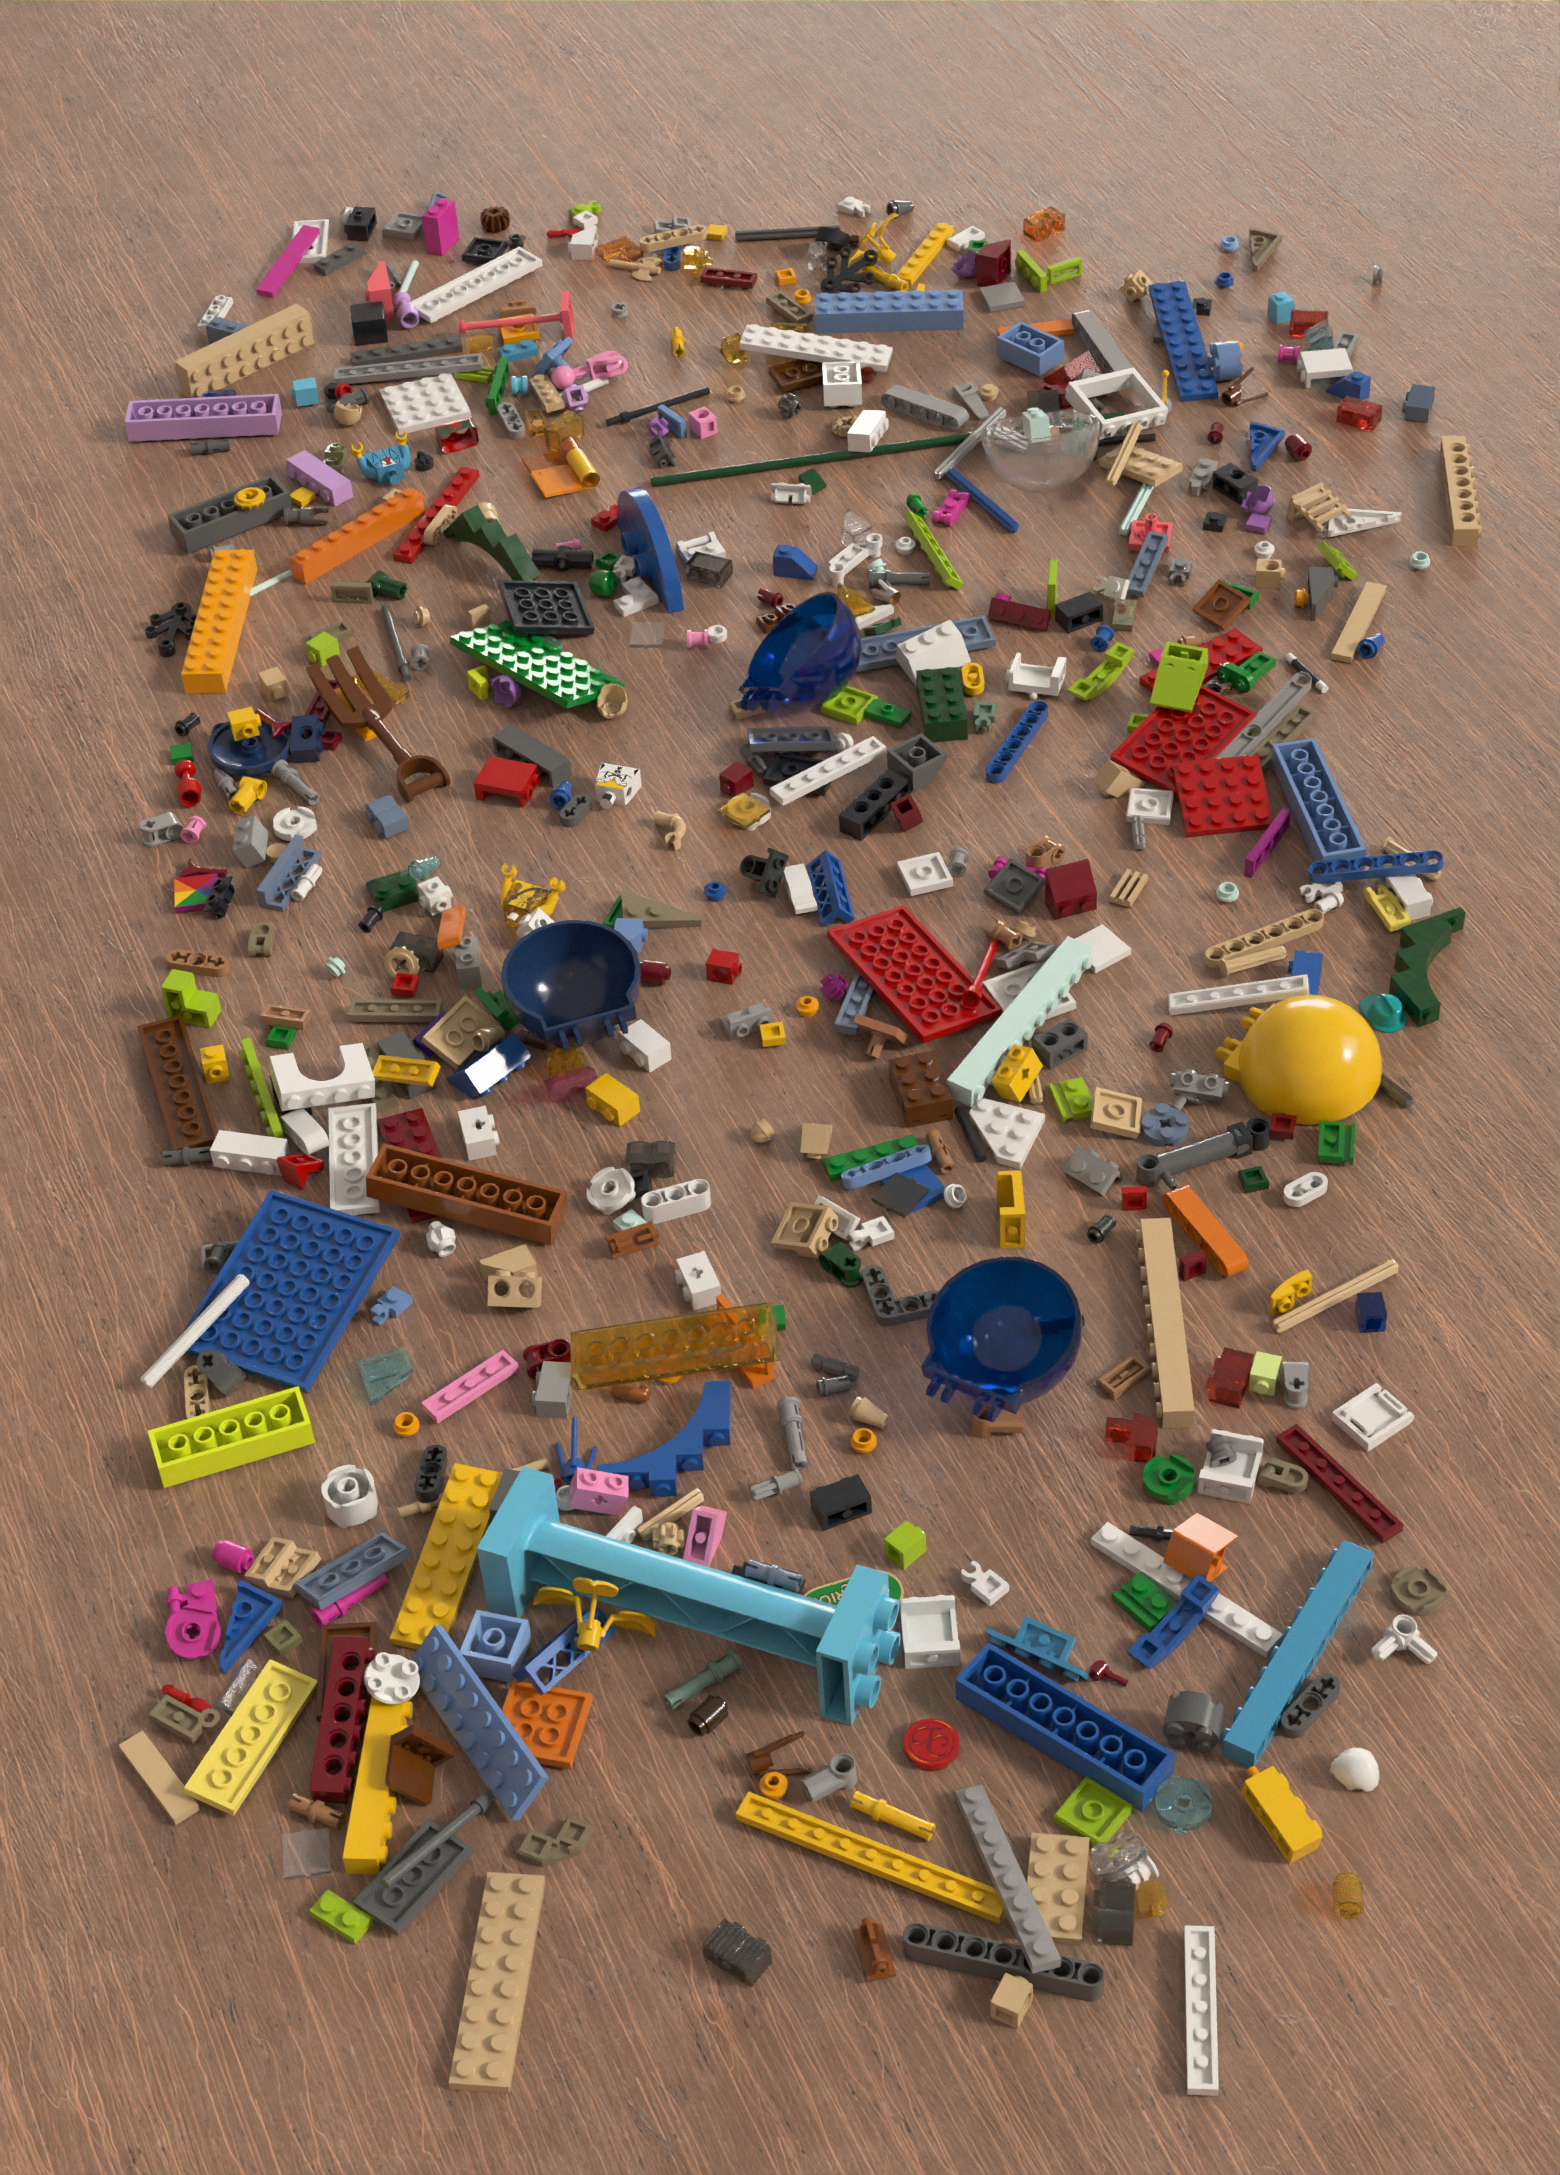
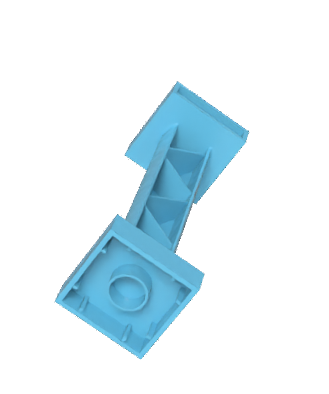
[477,1466,901,1726]

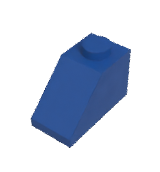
[1327,371,1371,405]
[773,544,818,580]

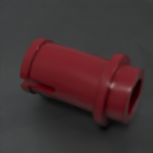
[1207,422,1223,445]
[757,587,784,608]
[1149,1023,1173,1052]

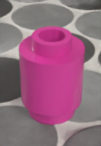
[212,1540,254,1574]

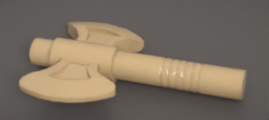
[609,257,662,281]

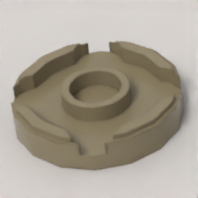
[1390,1566,1446,1616]

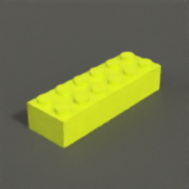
[148,1386,315,1488]

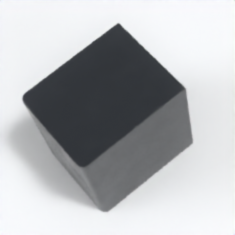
[350,301,388,346]

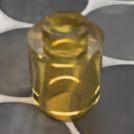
[466,332,494,354]
[1333,1872,1364,1919]

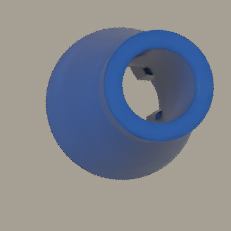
[1358,634,1385,658]
[550,781,572,809]

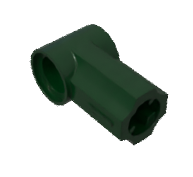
[365,570,407,600]

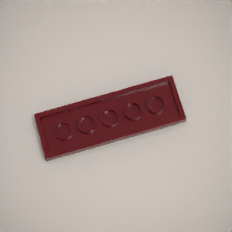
[377,1108,441,1224]

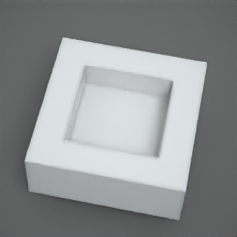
[573,211,598,229]

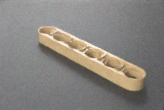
[1205,909,1324,969]

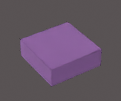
[1246,513,1271,534]

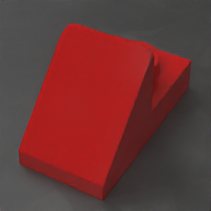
[276,1153,324,1190]

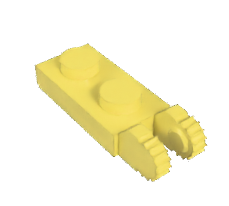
[1364,883,1411,932]

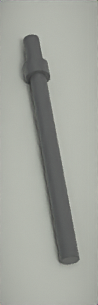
[381,605,411,681]
[380,1790,497,1889]

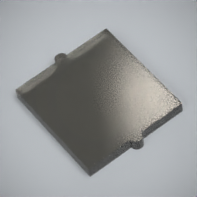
[1027,389,1059,421]
[871,1172,929,1218]

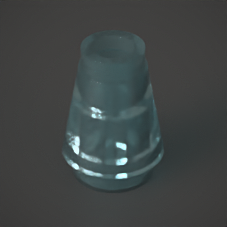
[408,856,441,881]

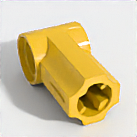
[228,776,267,815]

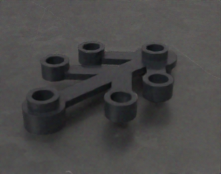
[820,246,878,294]
[145,602,197,657]

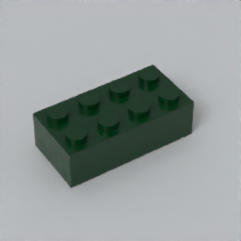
[916,667,968,743]

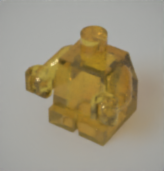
[682,246,713,277]
[720,333,749,364]

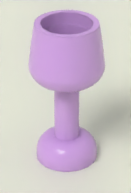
[392,292,419,328]

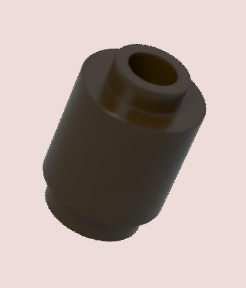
[687,1695,728,1737]

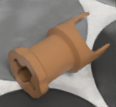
[982,916,1023,951]

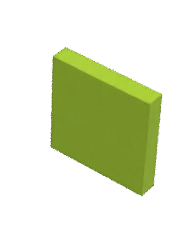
[1047,560,1058,618]
[820,684,878,725]
[1053,1776,1134,1851]

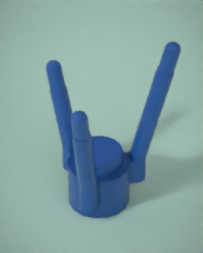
[555,1416,597,1484]

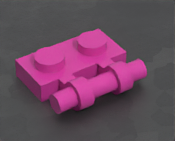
[166,1580,218,1634]

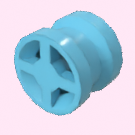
[511,376,528,395]

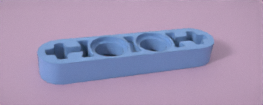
[841,1144,932,1189]

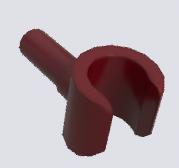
[1088,1660,1128,1687]

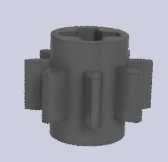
[778,393,802,418]

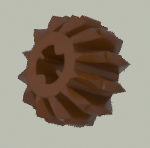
[480,206,510,233]

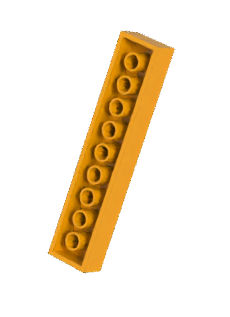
[181,549,257,694]

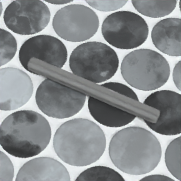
[933,407,1006,480]

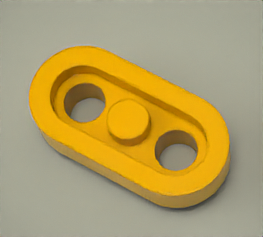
[962,663,985,696]

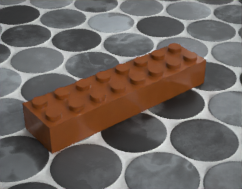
[366,1143,567,1246]

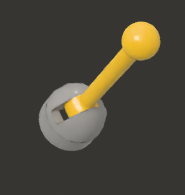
[1160,370,1172,413]

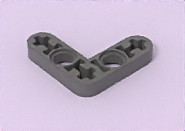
[862,1265,947,1326]

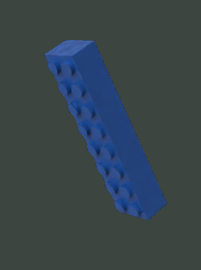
[955,1642,1175,1812]

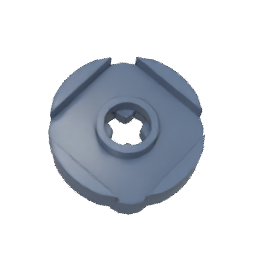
[1141,1103,1189,1147]

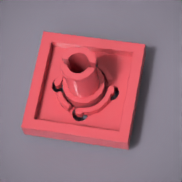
[1128,513,1173,553]

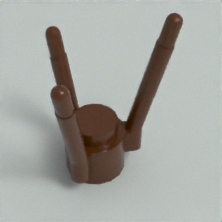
[1221,367,1269,406]
[746,1731,811,1778]

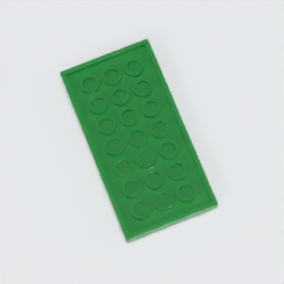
[449,620,625,709]

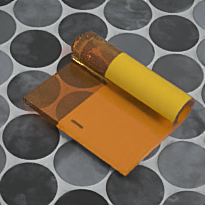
[522,436,600,498]

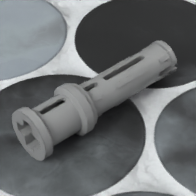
[271,759,320,805]
[777,1397,808,1471]

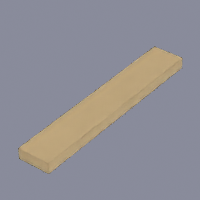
[1331,582,1387,663]

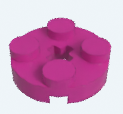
[165,1604,221,1660]

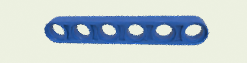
[986,701,1048,784]
[1308,850,1444,884]

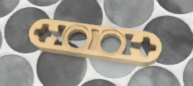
[640,225,707,252]

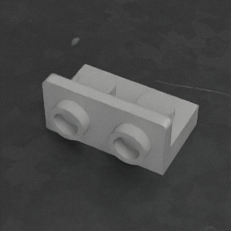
[719,1003,773,1041]

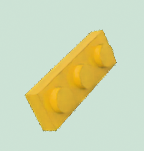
[372,1055,441,1087]

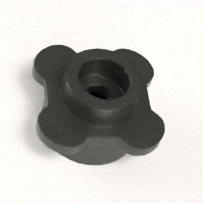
[507,234,526,249]

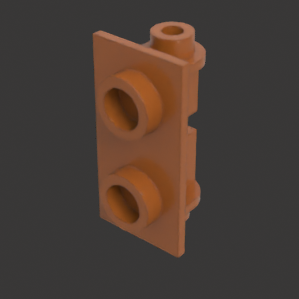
[605,1221,659,1259]
[853,1917,896,1982]

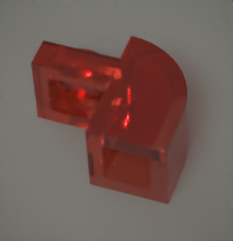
[1105,1412,1158,1463]

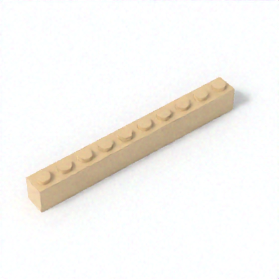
[1136,1218,1195,1429]

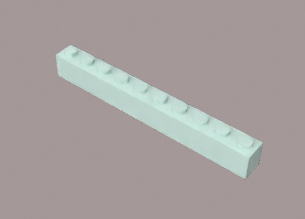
[947,936,1093,1107]

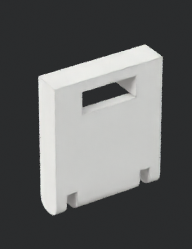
[1331,1383,1414,1452]

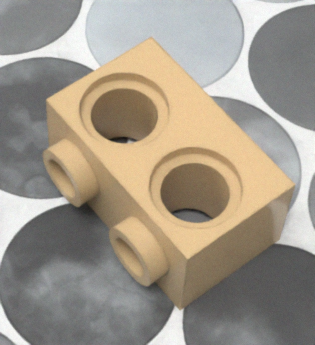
[488,1270,542,1308]

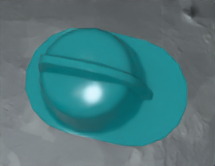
[1360,993,1407,1033]

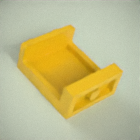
[997,1170,1025,1249]

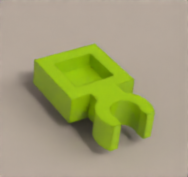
[569,200,602,218]

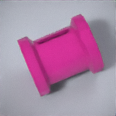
[1278,345,1299,363]

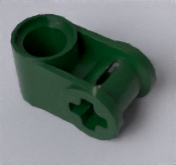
[818,1242,862,1288]

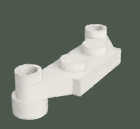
[828,533,882,588]

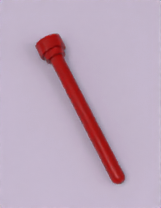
[962,940,998,1007]

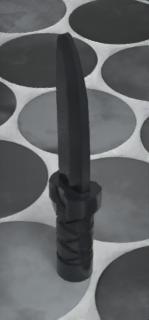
[1129,1525,1173,1541]

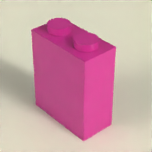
[422,198,460,256]

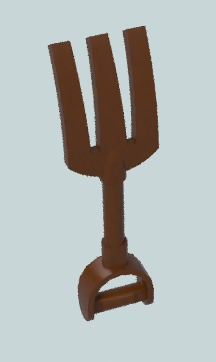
[306,646,450,803]

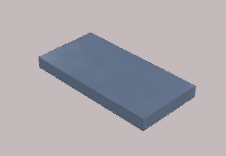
[294,1532,412,1610]

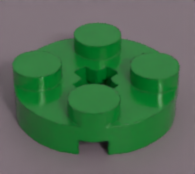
[1142,1454,1195,1506]

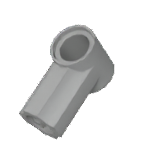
[800,1753,858,1803]

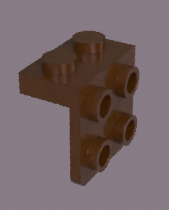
[385,1724,455,1806]

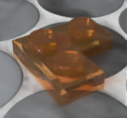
[595,236,644,262]

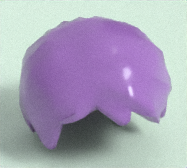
[951,250,978,277]
[1241,485,1273,515]
[490,674,522,708]

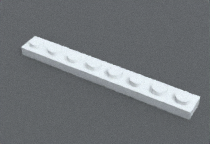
[1091,1522,1283,1658]

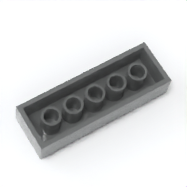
[167,475,292,553]

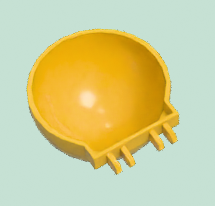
[1215,995,1383,1125]

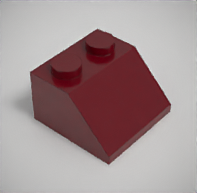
[975,239,1011,287]
[1045,859,1097,920]

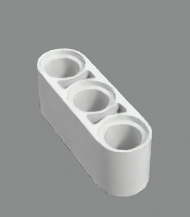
[279,1108,330,1156]
[641,1179,711,1224]

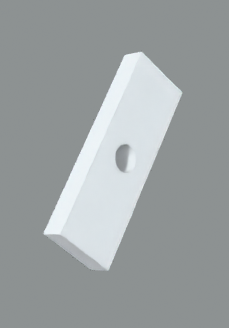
[197,295,233,332]

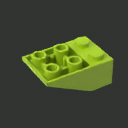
[1150,641,1208,712]

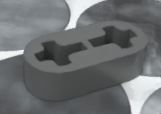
[560,794,591,827]

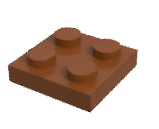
[1192,579,1251,631]

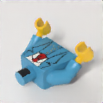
[350,430,411,484]

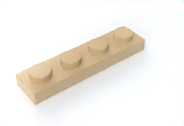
[529,374,565,413]

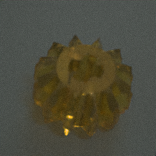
[546,1046,586,1082]

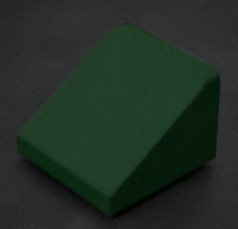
[799,468,827,495]

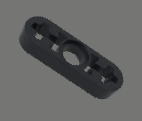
[414,1445,448,1503]

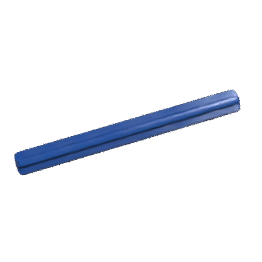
[946,468,1019,532]

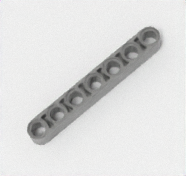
[1071,310,1132,374]

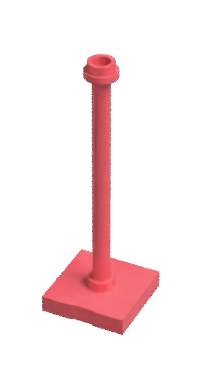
[458,290,574,340]

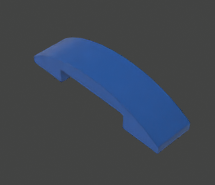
[1128,1574,1220,1670]

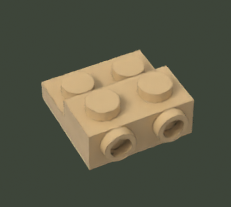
[771,1202,839,1258]

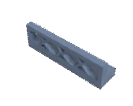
[256,835,322,912]

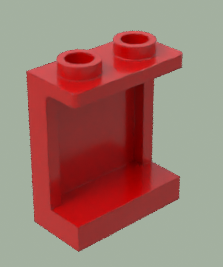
[474,756,541,807]

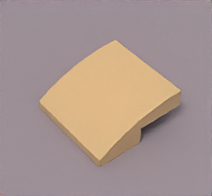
[244,1537,321,1598]

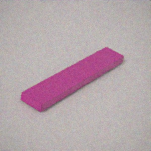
[256,225,320,298]

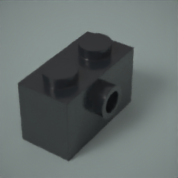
[344,206,377,241]

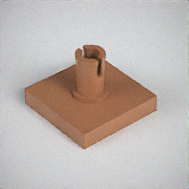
[853,1013,911,1059]

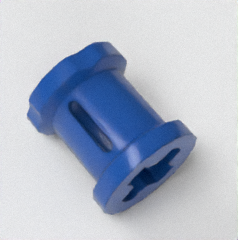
[1090,625,1114,652]

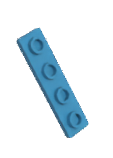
[985,1616,1089,1682]

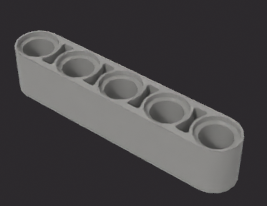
[881,384,969,431]

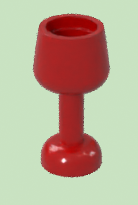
[174,760,202,807]

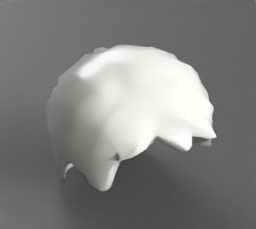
[1330,1747,1379,1792]

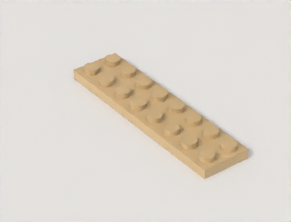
[449,1872,546,2093]

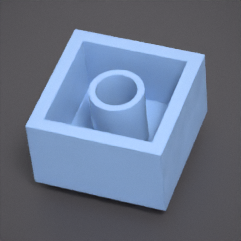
[460,1610,532,1683]

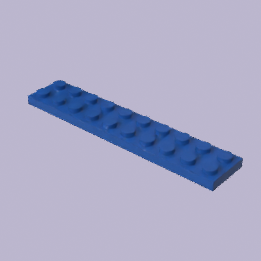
[1148,281,1218,402]

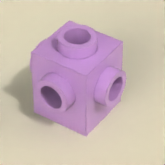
[561,384,589,413]

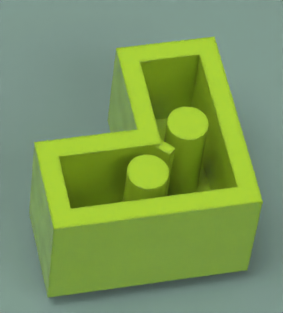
[161,969,221,1028]

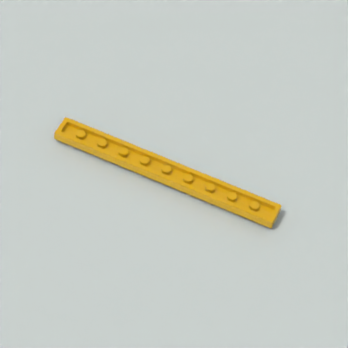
[736,1791,1005,1924]

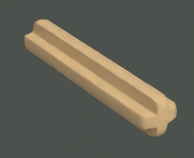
[636,1488,704,1541]

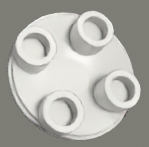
[364,1652,420,1704]

